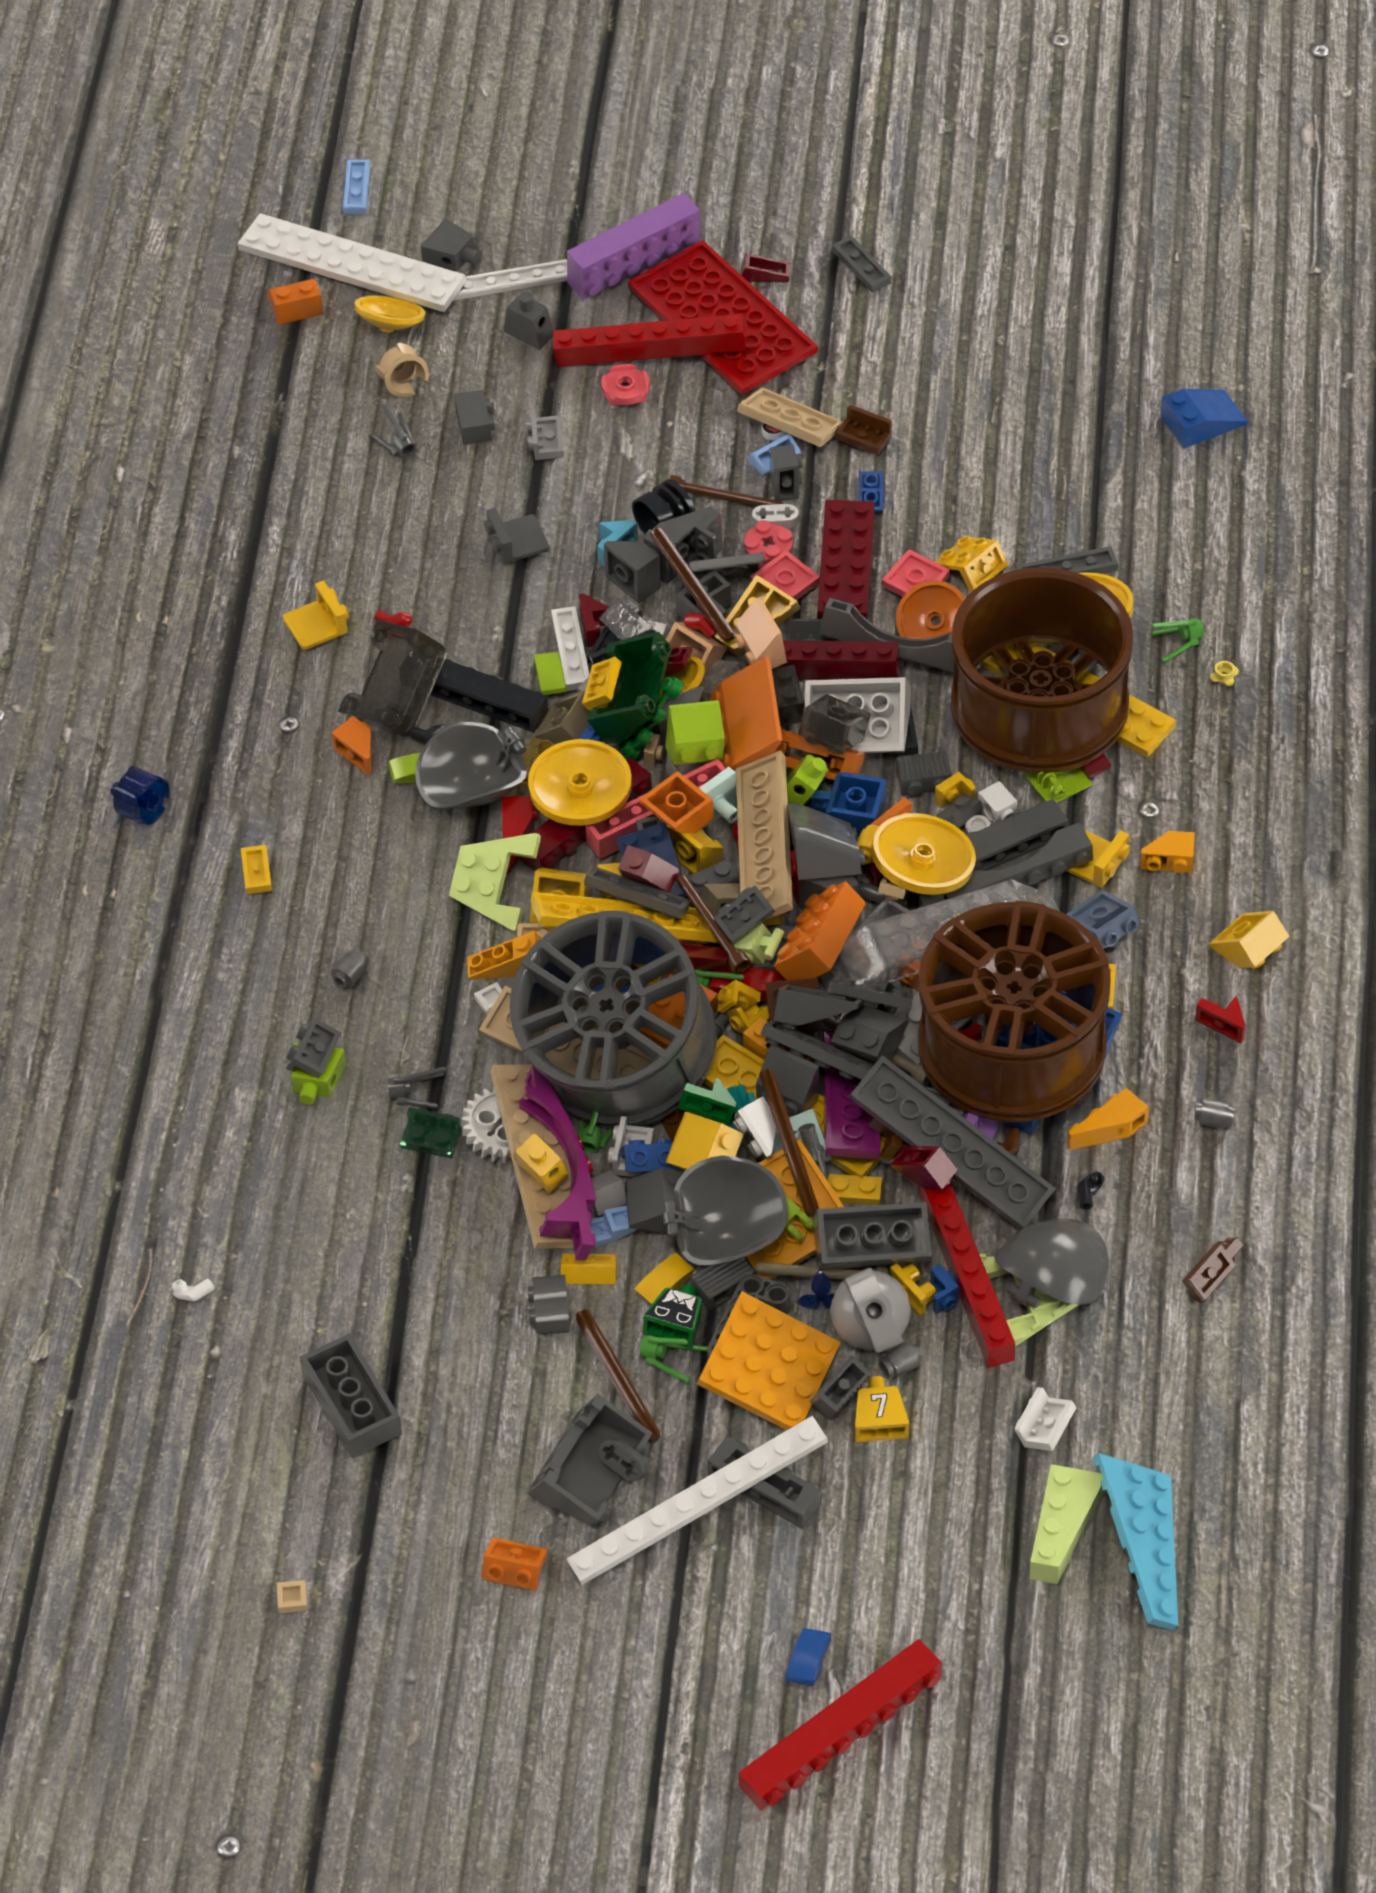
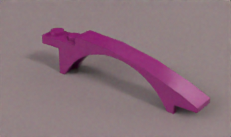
[518,1065,596,1261]

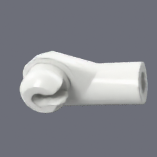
[172,1278,215,1302]

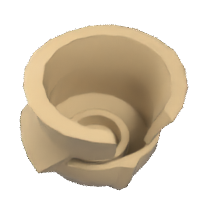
[375,343,429,397]

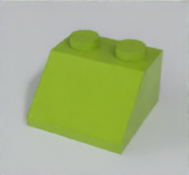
[665,700,725,765]

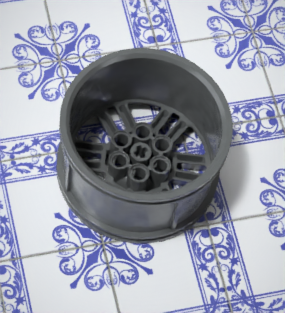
[510,911,717,1129]

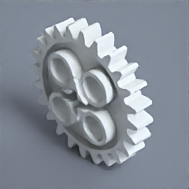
[461,1087,511,1163]

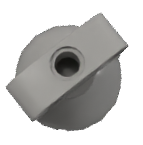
[830,1268,911,1354]

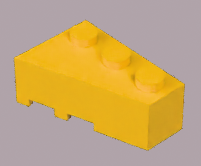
[714,575,801,656]

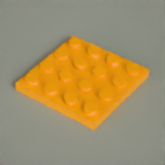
[745,1139,844,1280]
[697,1291,841,1430]

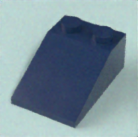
[616,822,687,897]

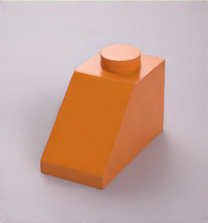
[331,716,373,775]

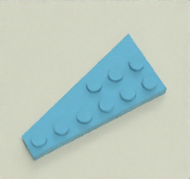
[1093,1453,1178,1630]

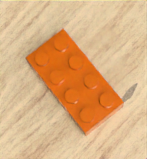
[774,881,866,981]

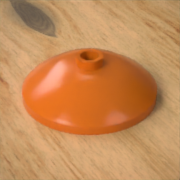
[896,580,965,639]

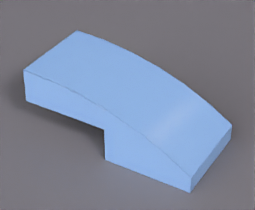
[590,1205,638,1247]

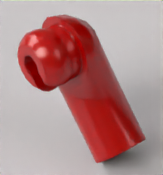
[374,610,412,631]
[684,613,717,639]

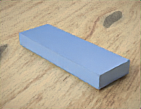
[343,160,371,214]

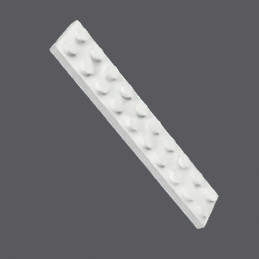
[238,213,466,312]

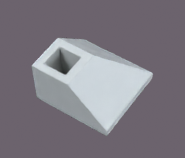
[733,1096,776,1161]

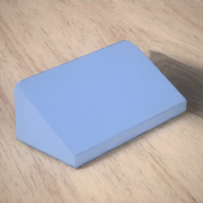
[746,434,802,476]

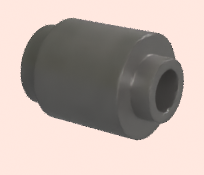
[331,949,369,988]
[1195,1098,1235,1129]
[878,1341,921,1379]

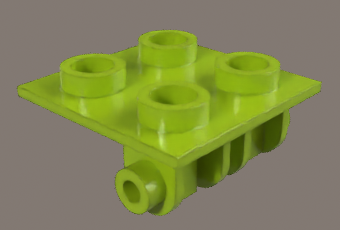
[1022,768,1093,803]

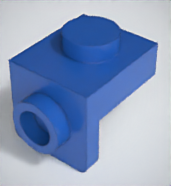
[930,1264,959,1314]

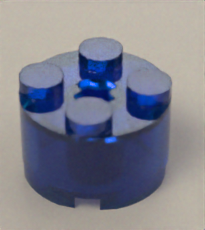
[110,766,170,825]

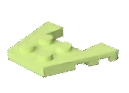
[449,833,541,933]
[980,1254,1078,1346]

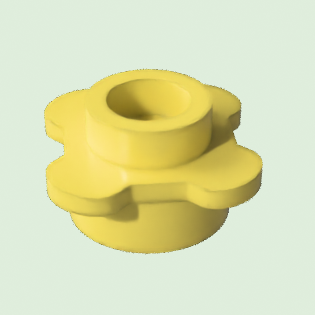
[1210,661,1239,686]

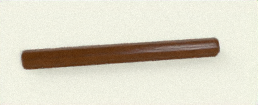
[650,527,736,643]
[759,1068,819,1217]
[576,1309,660,1443]

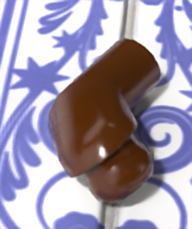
[997,1127,1020,1155]

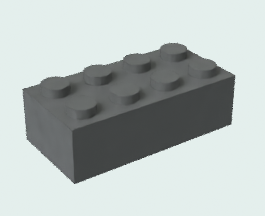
[813,1202,932,1270]
[300,1334,402,1458]

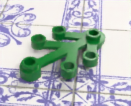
[620,677,684,760]

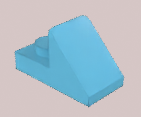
[597,520,638,567]

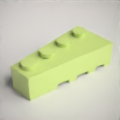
[1029,1464,1106,1584]

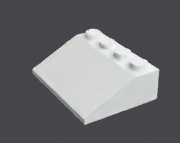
[803,677,911,755]

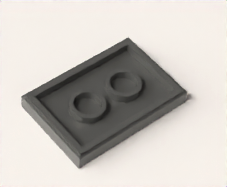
[688,552,764,580]

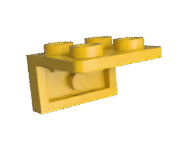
[283,580,349,650]
[1066,830,1131,888]

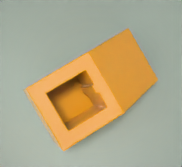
[1140,831,1195,873]

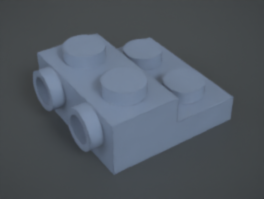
[1066,890,1140,949]

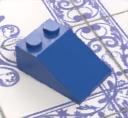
[1161,389,1248,448]

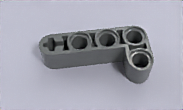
[707,1274,790,1360]

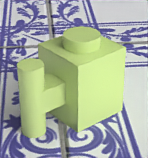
[733,923,784,964]

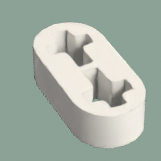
[752,504,799,529]

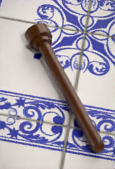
[670,475,783,507]
[676,874,751,974]

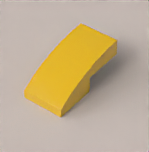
[634,1252,695,1304]

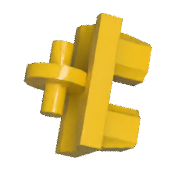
[890,1263,936,1316]

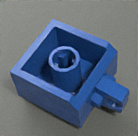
[810,772,887,835]

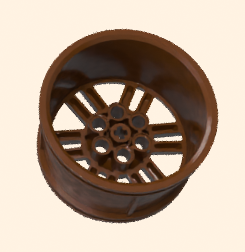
[951,567,1133,773]
[918,901,1111,1122]

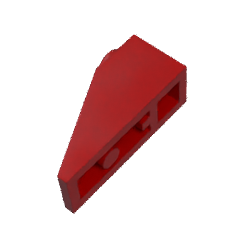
[502,796,539,873]

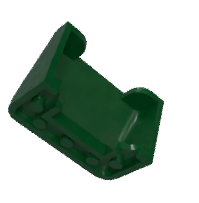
[587,632,671,747]

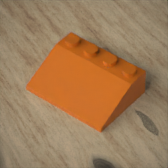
[710,656,782,772]

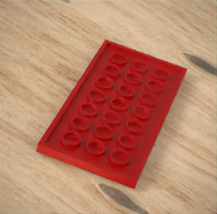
[628,240,818,396]

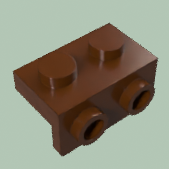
[835,405,892,455]

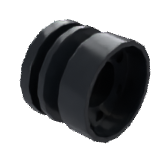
[632,479,696,534]

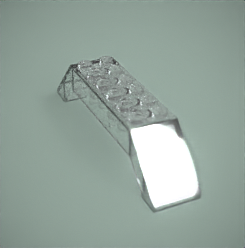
[816,880,1060,992]

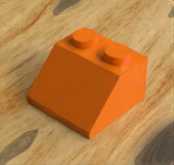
[266,278,323,325]
[639,771,714,833]

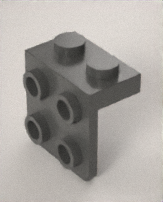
[484,508,549,564]

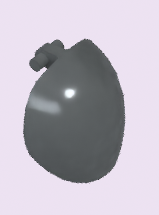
[415,722,527,809]
[662,1155,788,1265]
[994,1218,1109,1309]

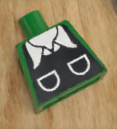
[643,1284,702,1349]

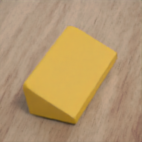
[561,1253,617,1285]

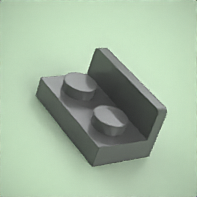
[694,509,722,561]
[714,886,776,944]
[286,1017,341,1079]

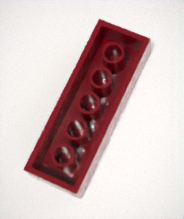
[817,500,874,620]

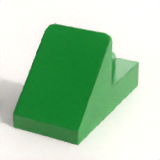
[678,1078,737,1125]

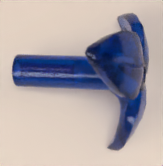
[797,1269,835,1309]

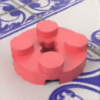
[601,364,650,406]
[744,520,793,566]

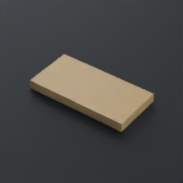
[737,387,843,447]

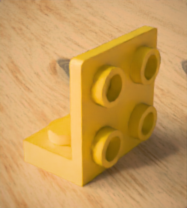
[935,536,1008,592]
[582,657,622,710]

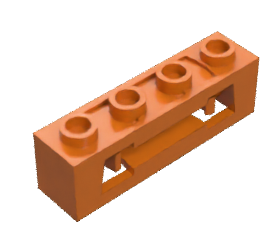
[774,729,865,780]

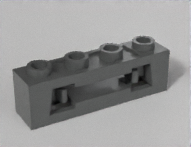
[708,1436,821,1529]

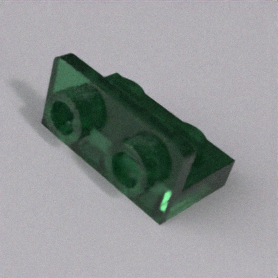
[400,1107,462,1159]

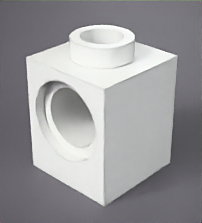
[978,781,1017,824]

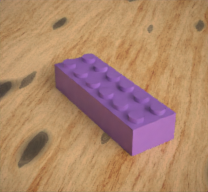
[567,193,700,300]

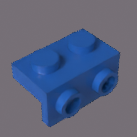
[621,1139,680,1172]

